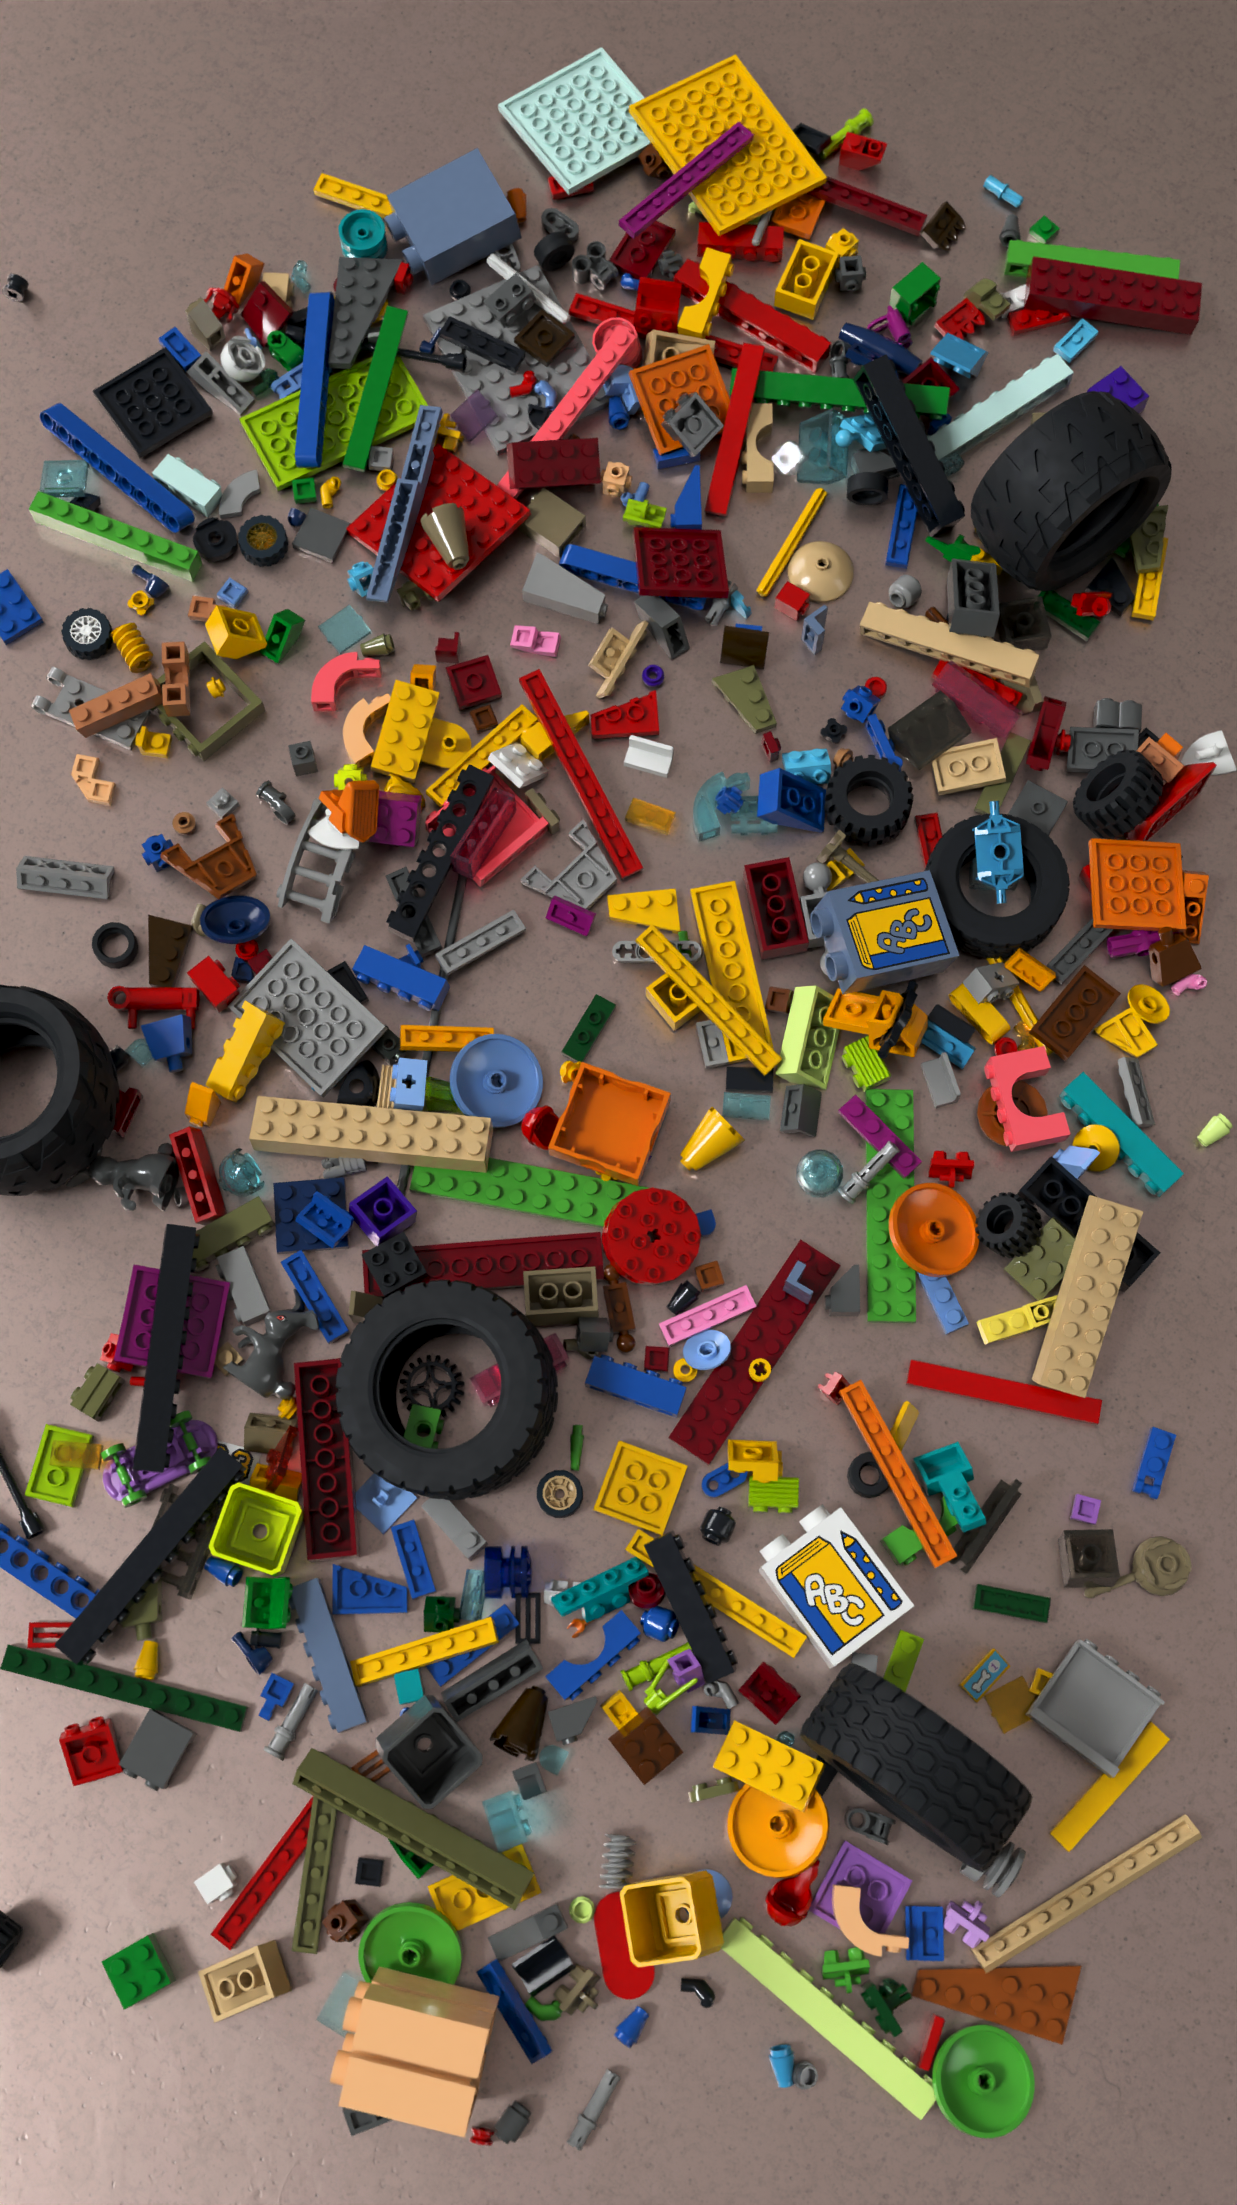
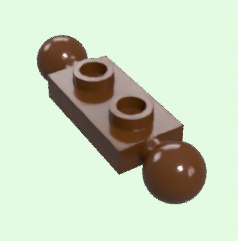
[603,1264,636,1353]

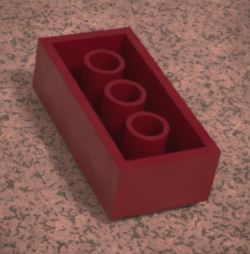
[506,438,601,490]
[743,857,809,960]

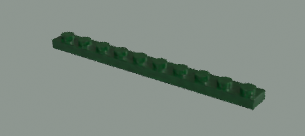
[0,1645,248,1732]

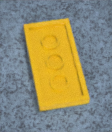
[713,1720,826,1812]
[428,1844,542,1931]

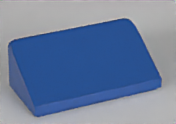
[653,448,700,469]

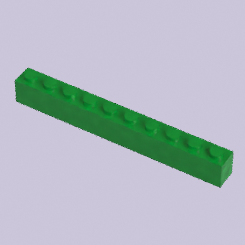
[729,368,950,421]

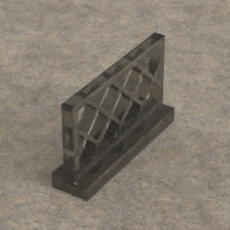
[948,1479,1022,1575]

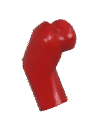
[509,371,537,398]

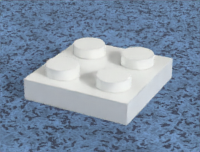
[488,742,549,789]

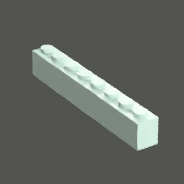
[927,354,1074,466]

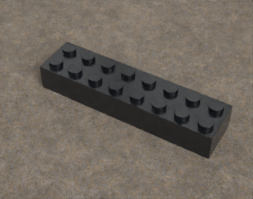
[853,354,965,537]

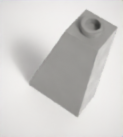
[522,553,608,624]

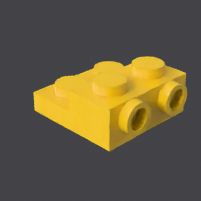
[727,1440,783,1483]

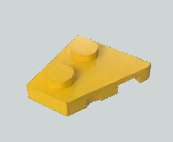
[1094,1007,1158,1058]

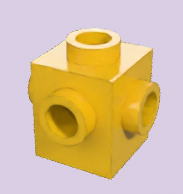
[825,228,859,267]

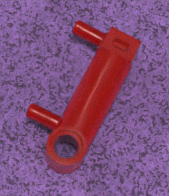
[107,986,200,1029]

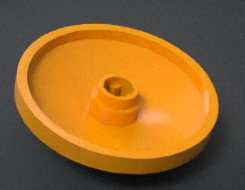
[727,1784,830,1878]

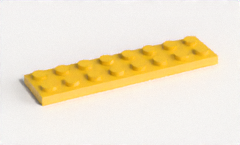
[690,880,774,1064]

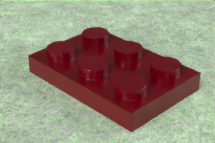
[609,220,676,280]

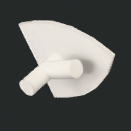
[1181,730,1237,776]
[307,808,360,850]

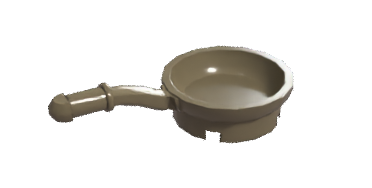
[1084,1536,1192,1598]

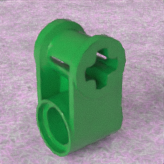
[267,330,304,372]

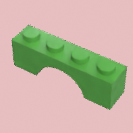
[880,1496,958,1566]

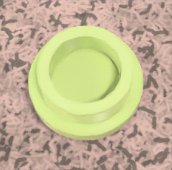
[569,1896,595,1924]

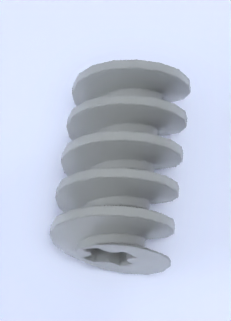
[599,1834,636,1890]

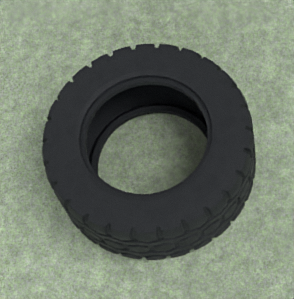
[336,1280,558,1500]
[800,1663,1033,1872]

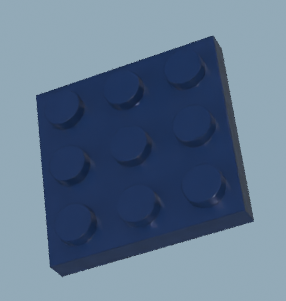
[273,1177,349,1254]

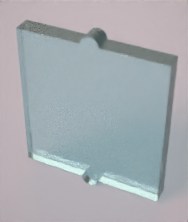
[318,605,371,655]

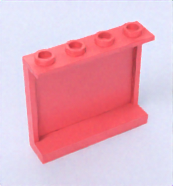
[425,765,549,888]

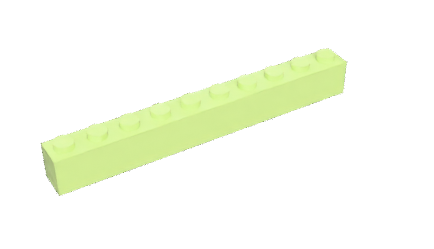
[722,1917,936,2120]

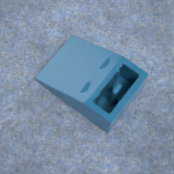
[930,333,989,379]

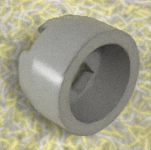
[174,1187,189,1207]

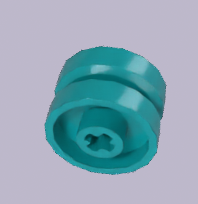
[338,209,388,259]

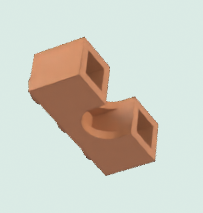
[162,641,190,717]

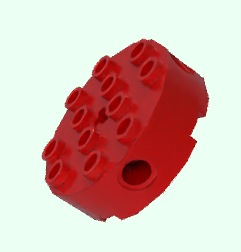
[602,1188,701,1286]

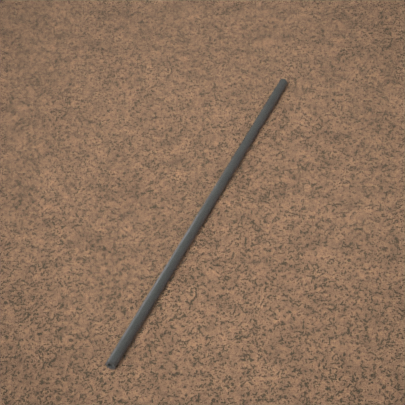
[397,866,468,1196]

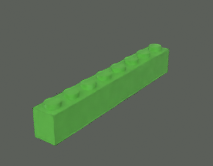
[1004,240,1180,279]
[29,491,202,582]

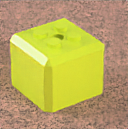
[209,1482,304,1577]

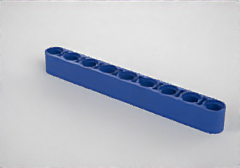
[295,292,335,468]
[40,403,195,533]

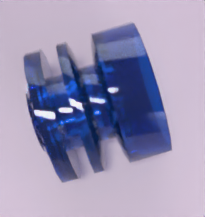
[484,1546,532,1599]

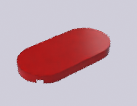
[594,1891,655,1999]

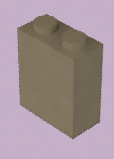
[518,488,586,558]

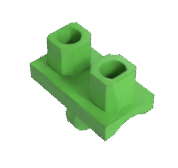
[822,1947,870,1994]

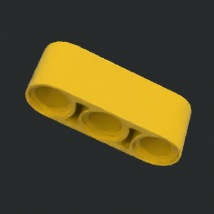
[948,983,1011,1045]

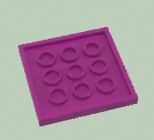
[114,1264,230,1379]

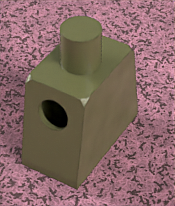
[122,1580,162,1641]

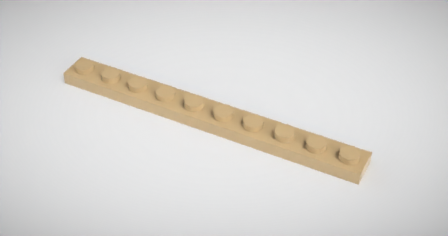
[971,1814,1202,1974]

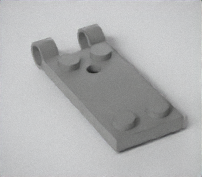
[31,667,151,750]

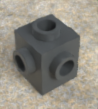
[835,255,866,291]

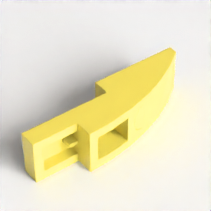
[976,1295,1058,1345]

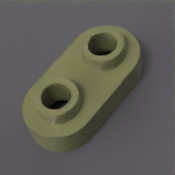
[688,1777,739,1803]

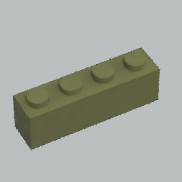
[192,1196,275,1272]

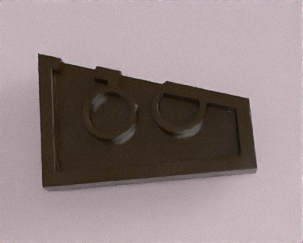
[148,915,194,987]

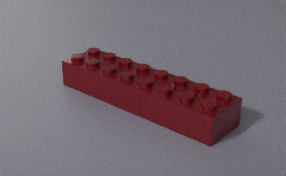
[1023,256,1202,335]
[294,1358,360,1562]

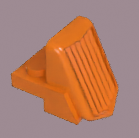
[318,780,380,843]

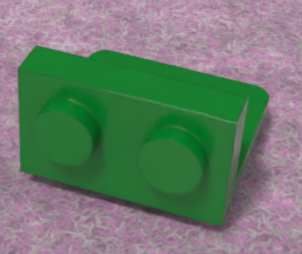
[242,1577,293,1630]

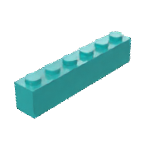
[1059,1072,1184,1197]

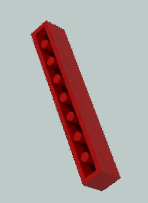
[674,258,831,374]

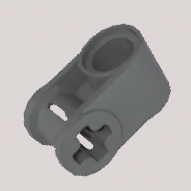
[844,1807,896,1845]

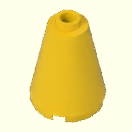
[680,1107,745,1171]

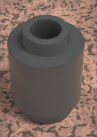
[494,2100,532,2144]

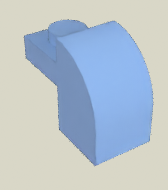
[603,364,641,415]

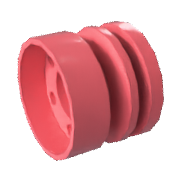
[592,318,642,369]

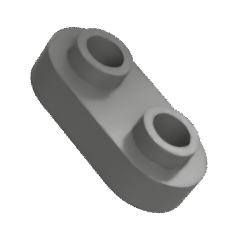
[541,208,579,242]

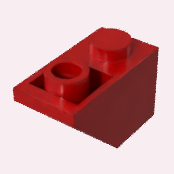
[839,132,887,171]

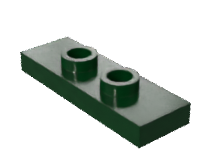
[1032,590,1101,641]
[561,994,616,1062]
[972,1584,1051,1623]

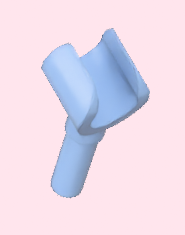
[245,328,263,350]

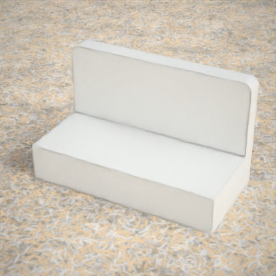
[624,735,674,778]

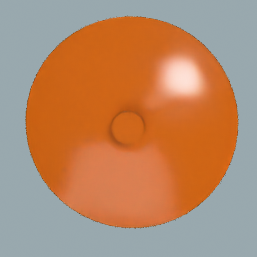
[889,1183,979,1277]

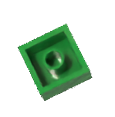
[101,1933,176,2010]

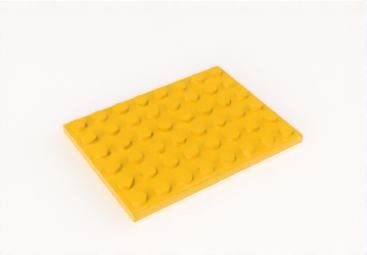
[629,54,827,236]

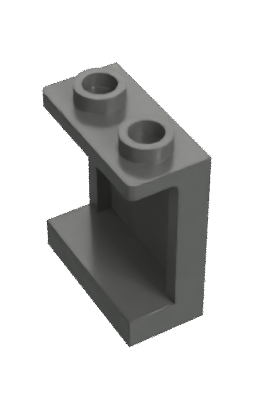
[119,1709,197,1791]

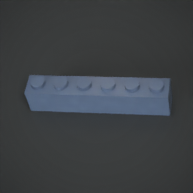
[289,1578,369,1733]

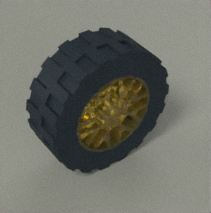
[238,515,288,567]

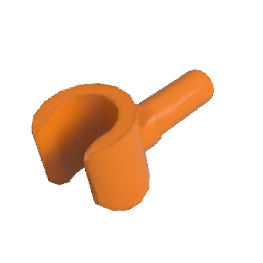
[567,1619,596,1638]

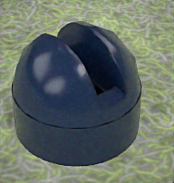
[287,508,307,527]

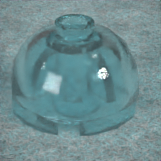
[219,1148,264,1197]
[796,1149,843,1198]

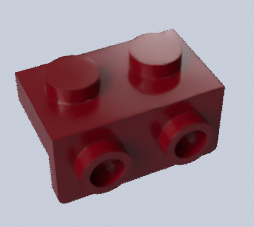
[738,1662,801,1725]

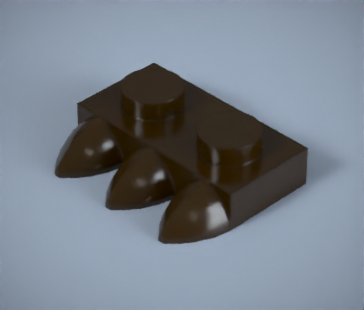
[920,201,966,251]

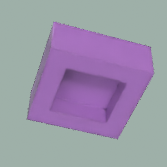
[1070,1494,1101,1525]

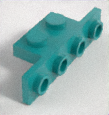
[551,1557,649,1623]

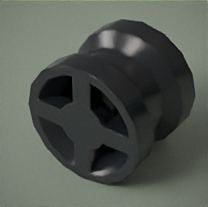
[2,274,29,301]

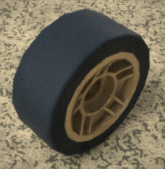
[537,1470,583,1518]

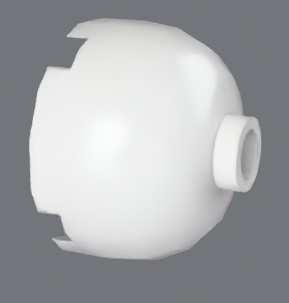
[221,336,266,382]

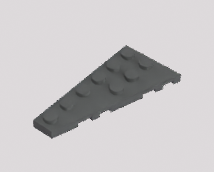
[328,257,404,369]

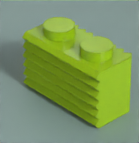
[842,1035,891,1093]
[748,1476,799,1514]

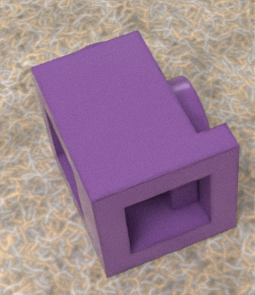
[667,1648,705,1693]

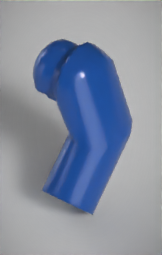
[620,273,639,291]

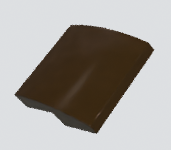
[720,626,769,669]

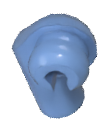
[534,380,557,411]
[621,482,650,507]

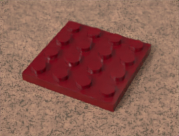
[633,527,729,598]

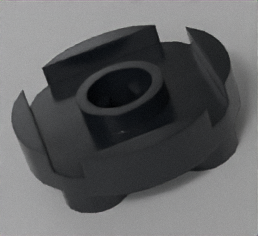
[193,517,238,563]

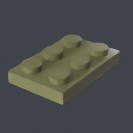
[1004,1216,1076,1301]

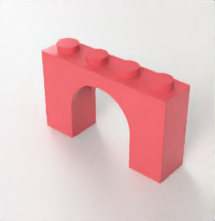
[984,1046,1071,1152]

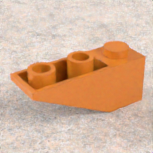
[1179,870,1209,944]

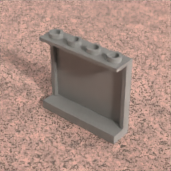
[1025,1639,1165,1778]

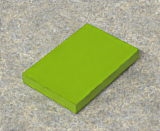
[25,1424,94,1507]

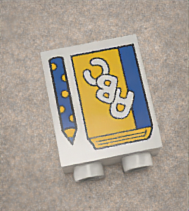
[758,1504,914,1669]

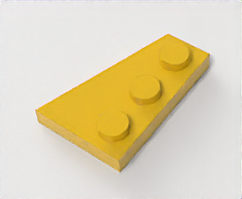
[607,888,680,934]

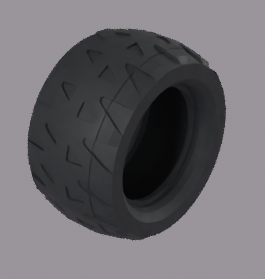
[971,391,1172,591]
[0,985,120,1196]

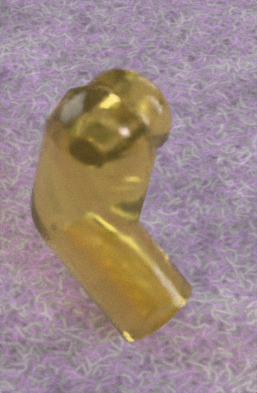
[1013,1021,1035,1051]

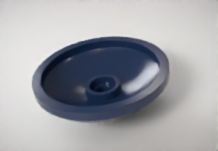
[200,895,270,945]

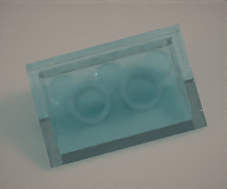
[797,408,848,484]

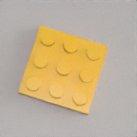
[593,1440,688,1536]

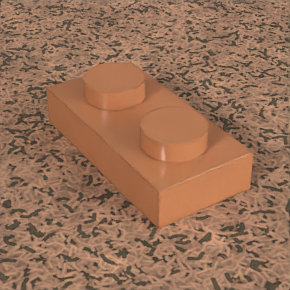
[1137,737,1184,784]

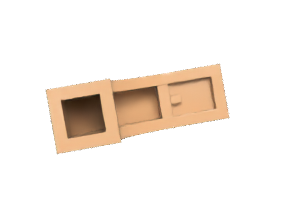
[343,693,391,768]
[832,1884,909,1957]

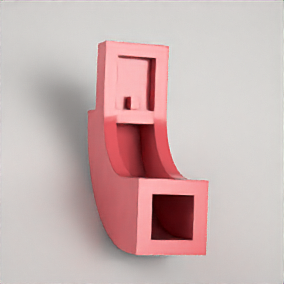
[311,652,382,711]

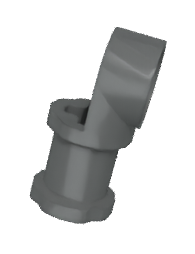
[829,340,851,378]
[256,780,296,824]

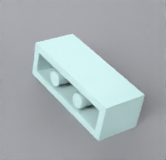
[152,454,222,517]

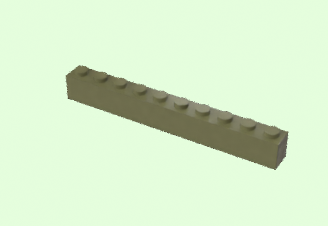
[292,1748,534,1910]

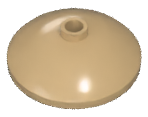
[787,541,854,603]

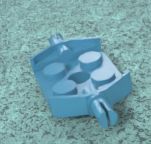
[972,801,1024,904]

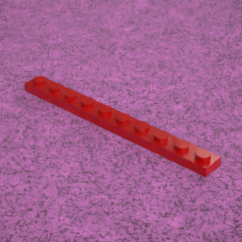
[569,293,778,372]
[519,669,643,879]

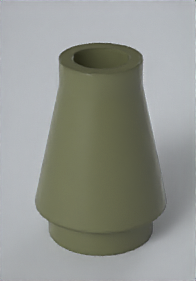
[360,633,395,657]

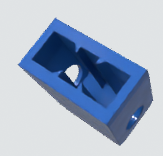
[141,1014,193,1073]

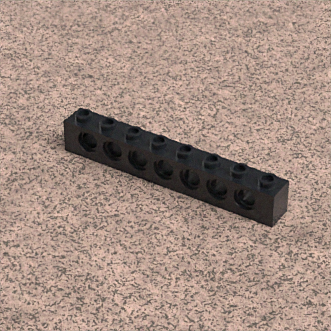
[386,764,494,943]

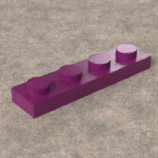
[838,1094,922,1179]

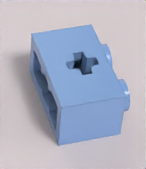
[390,1058,428,1111]

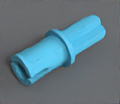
[983,175,1024,208]

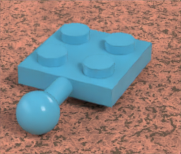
[835,414,887,452]

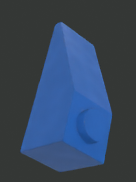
[670,465,702,529]

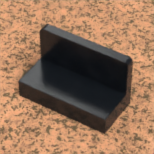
[512,1935,576,1998]

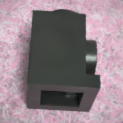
[371,1025,406,1065]

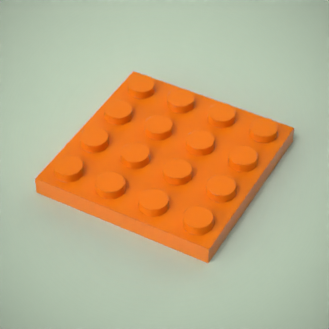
[628,344,730,455]
[1089,838,1186,932]

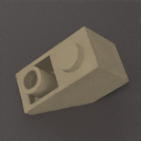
[185,297,225,351]

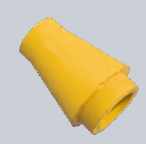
[133,1641,159,1680]

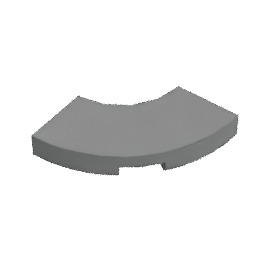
[219,470,261,519]

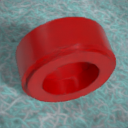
[865,677,887,699]

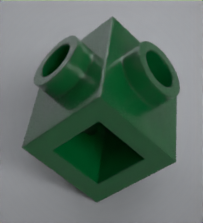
[423,1596,460,1633]

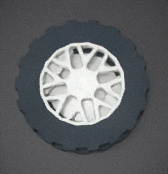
[61,608,113,660]

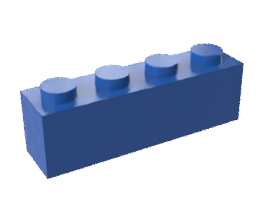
[352,945,450,1011]
[585,1354,687,1418]

